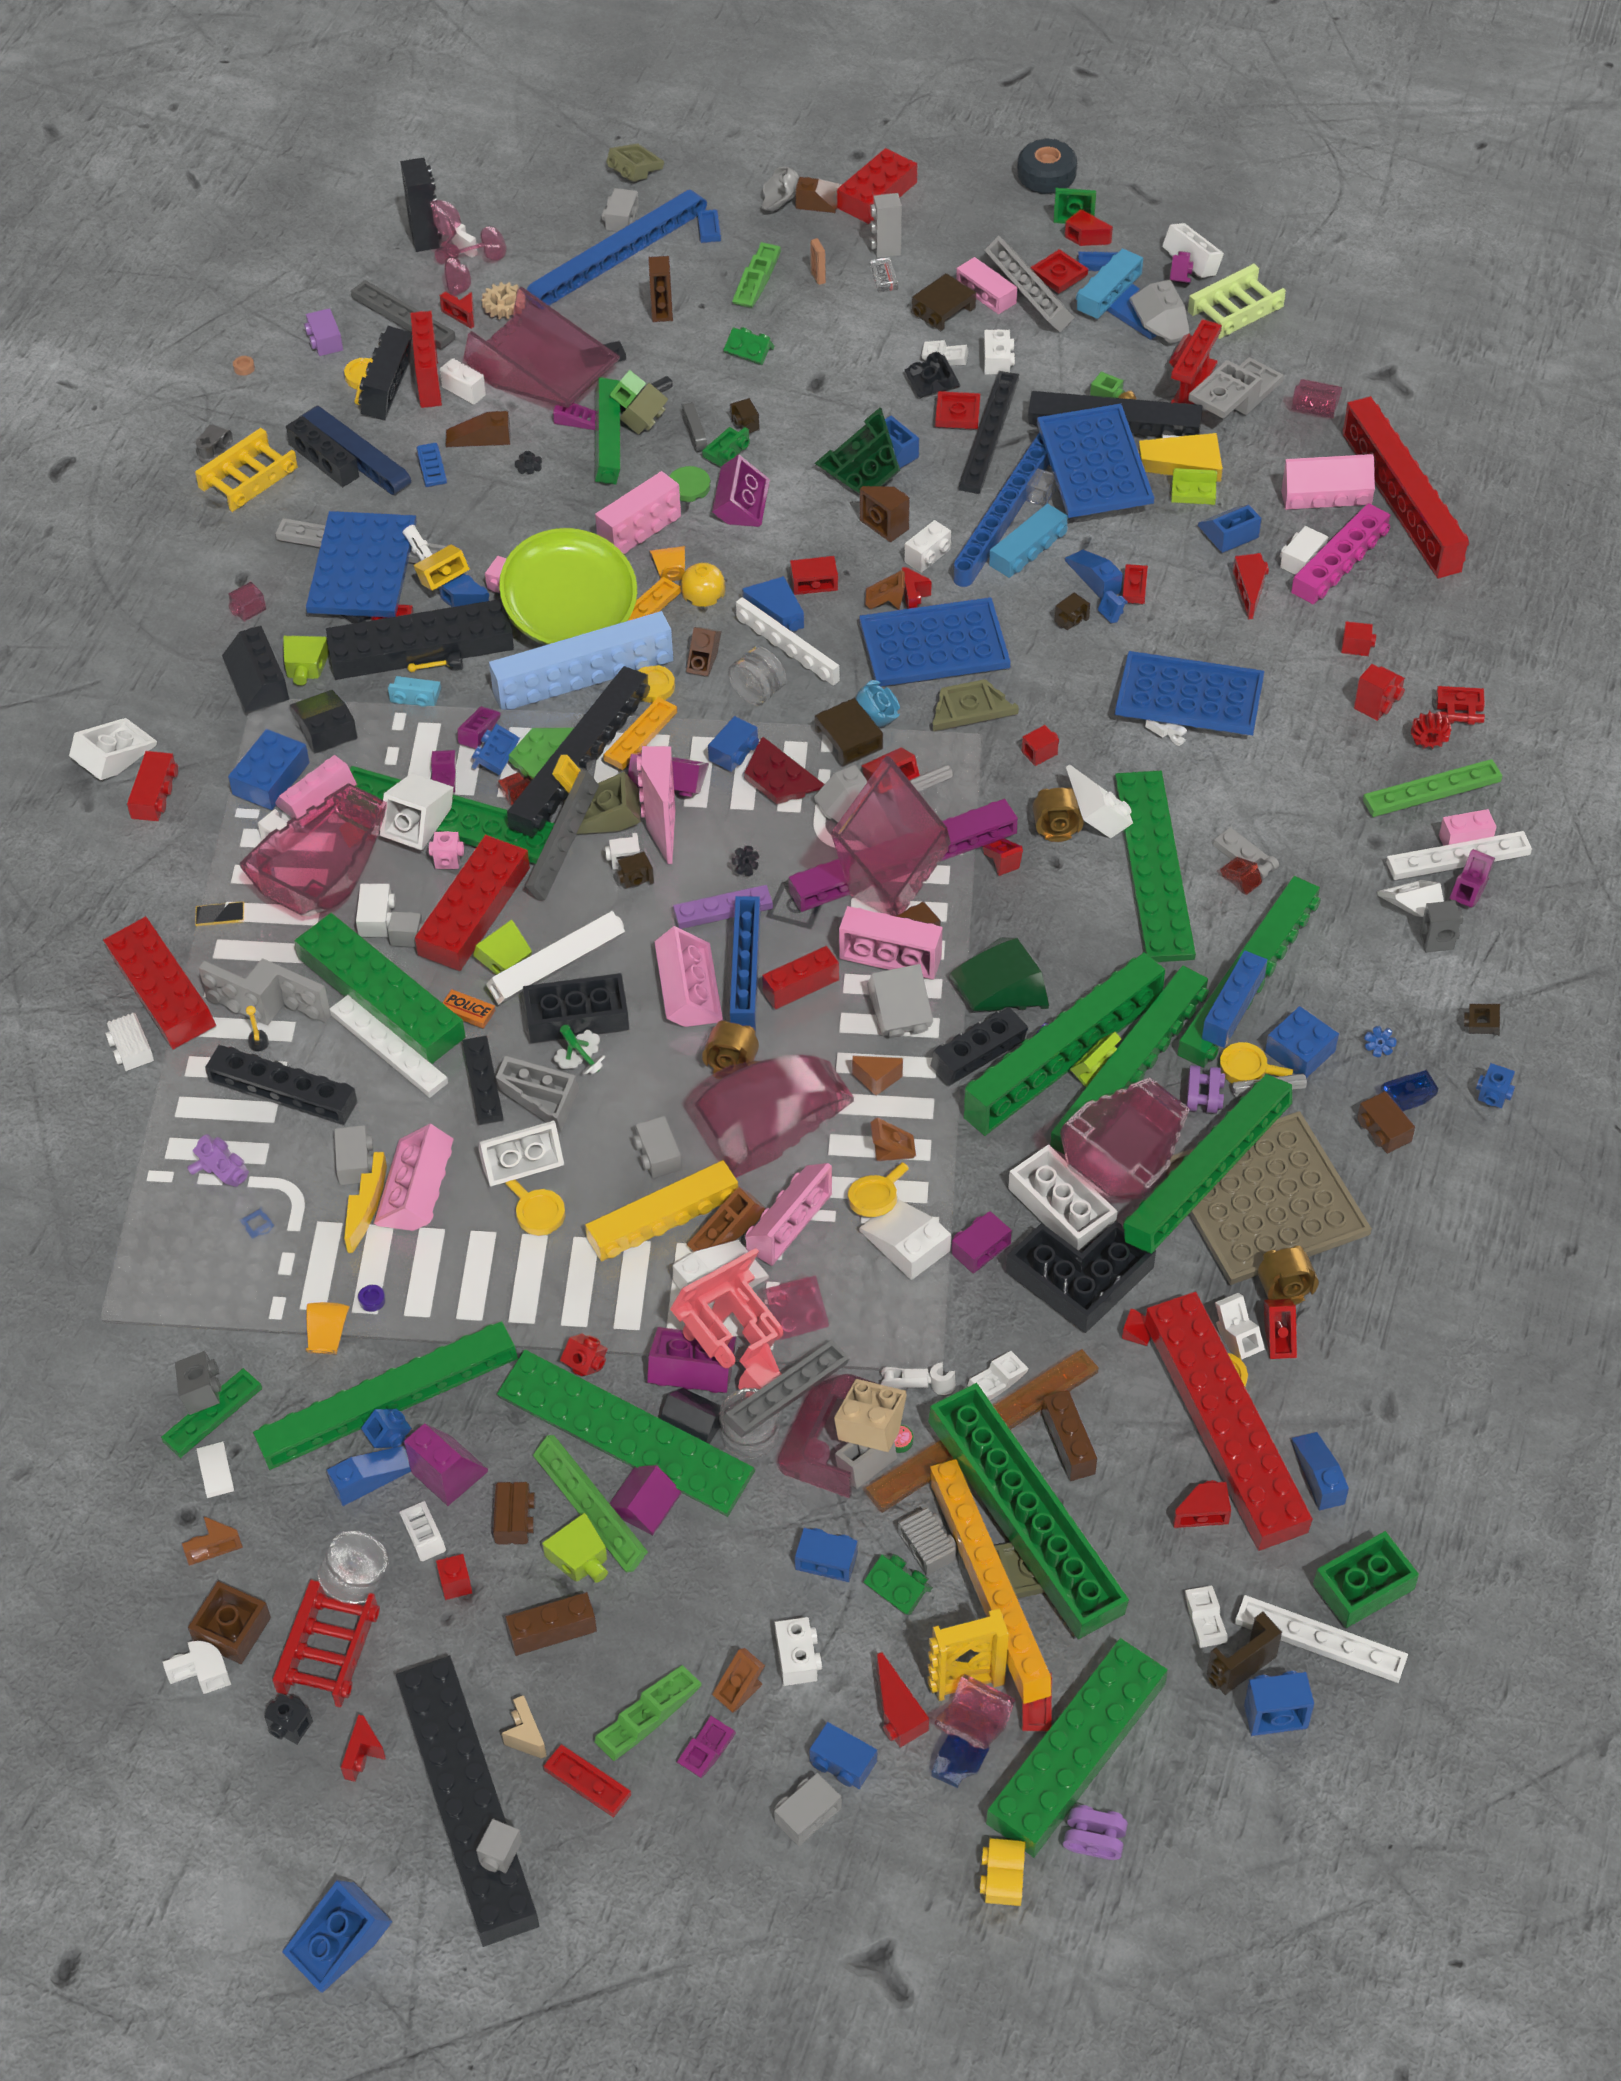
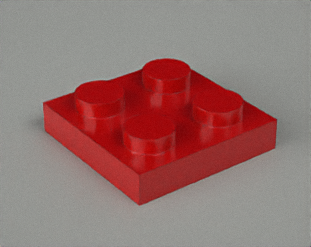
[1030,249,1088,294]
[935,391,981,429]

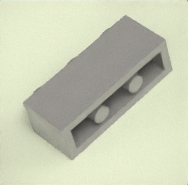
[870,193,902,258]

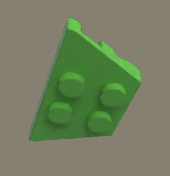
[509,728,573,779]

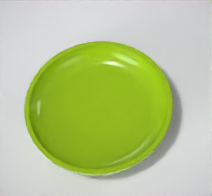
[499,528,637,645]

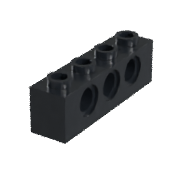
[286,416,359,488]
[930,1007,1029,1086]

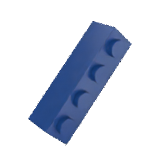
[1202,951,1268,1048]

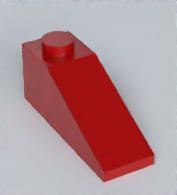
[1233,553,1269,620]
[877,1652,929,1748]

